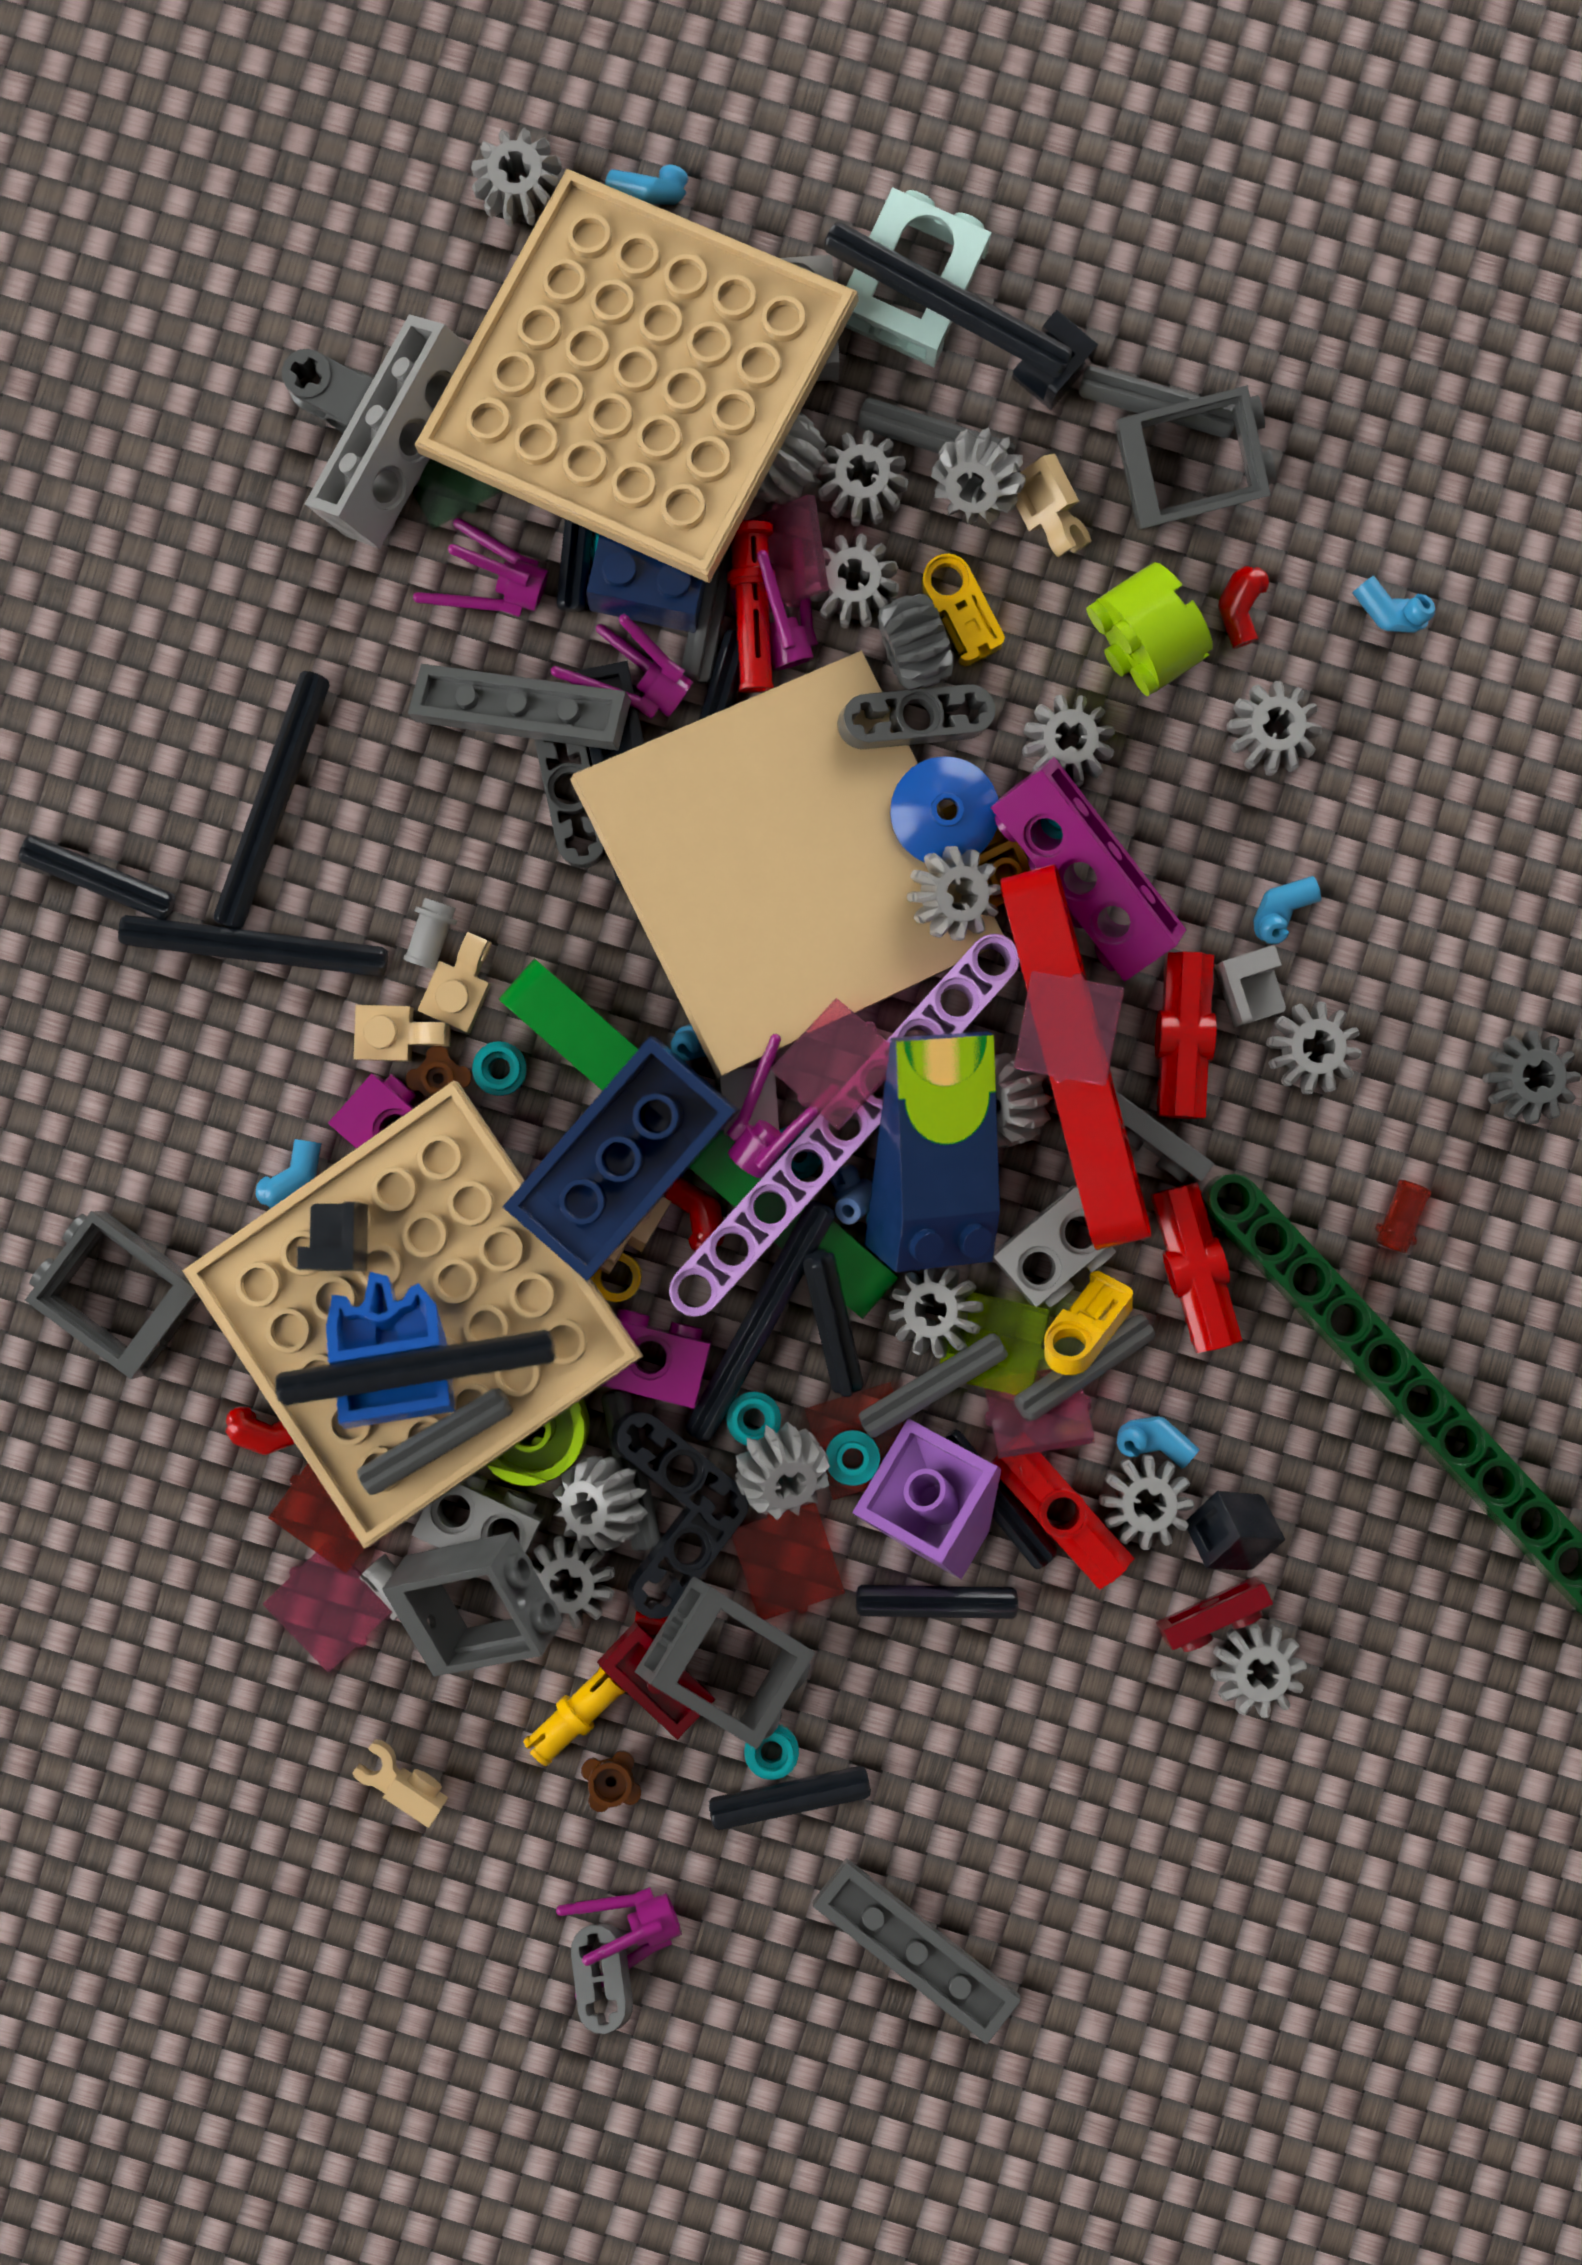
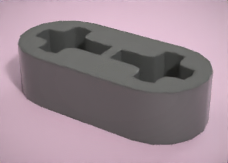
[571,1923,633,2034]

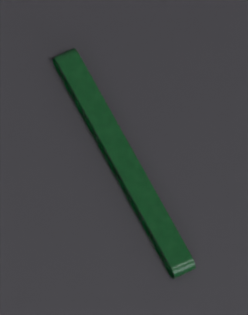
[1202,1174,1582,1615]

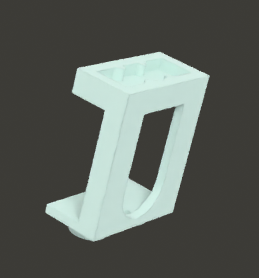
[845,187,992,367]

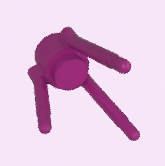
[413,518,549,618]
[728,538,818,671]
[551,614,693,719]
[726,1034,840,1179]
[556,1887,682,1998]

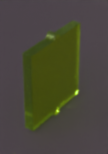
[940,1292,1051,1395]

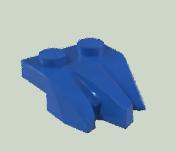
[326,1272,455,1429]

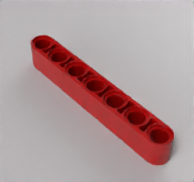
[1000,864,1151,1250]

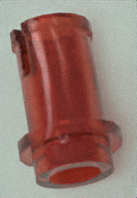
[1375,1180,1432,1253]

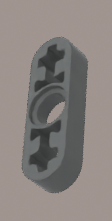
[837,684,996,749]
[534,739,606,868]

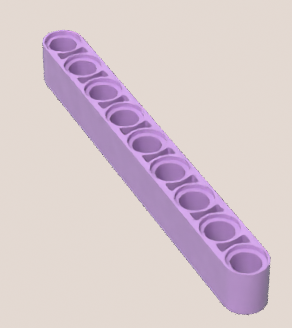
[669,934,1019,1316]

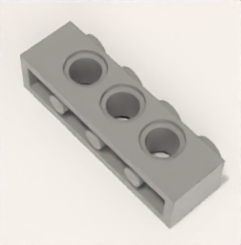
[304,314,468,549]

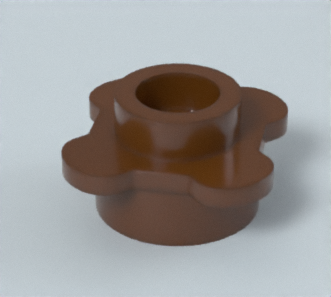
[406,1046,472,1098]
[581,1750,642,1812]

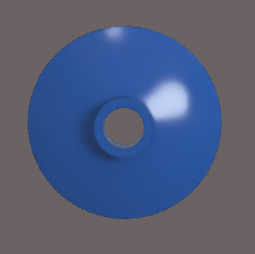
[890,756,998,863]

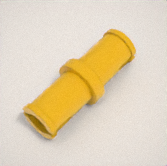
[523,1667,626,1766]

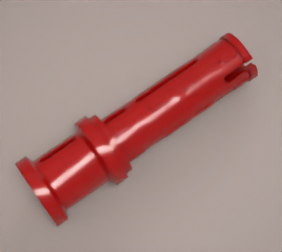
[727,520,776,693]

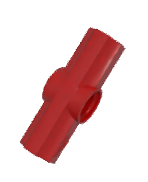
[1154,951,1217,1119]
[1150,1182,1243,1353]
[990,1434,1135,1590]

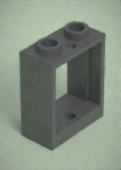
[1113,385,1277,530]
[25,1211,201,1379]
[382,1532,563,1677]
[635,1576,816,1749]

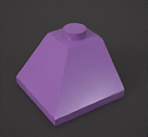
[852,1418,1001,1580]

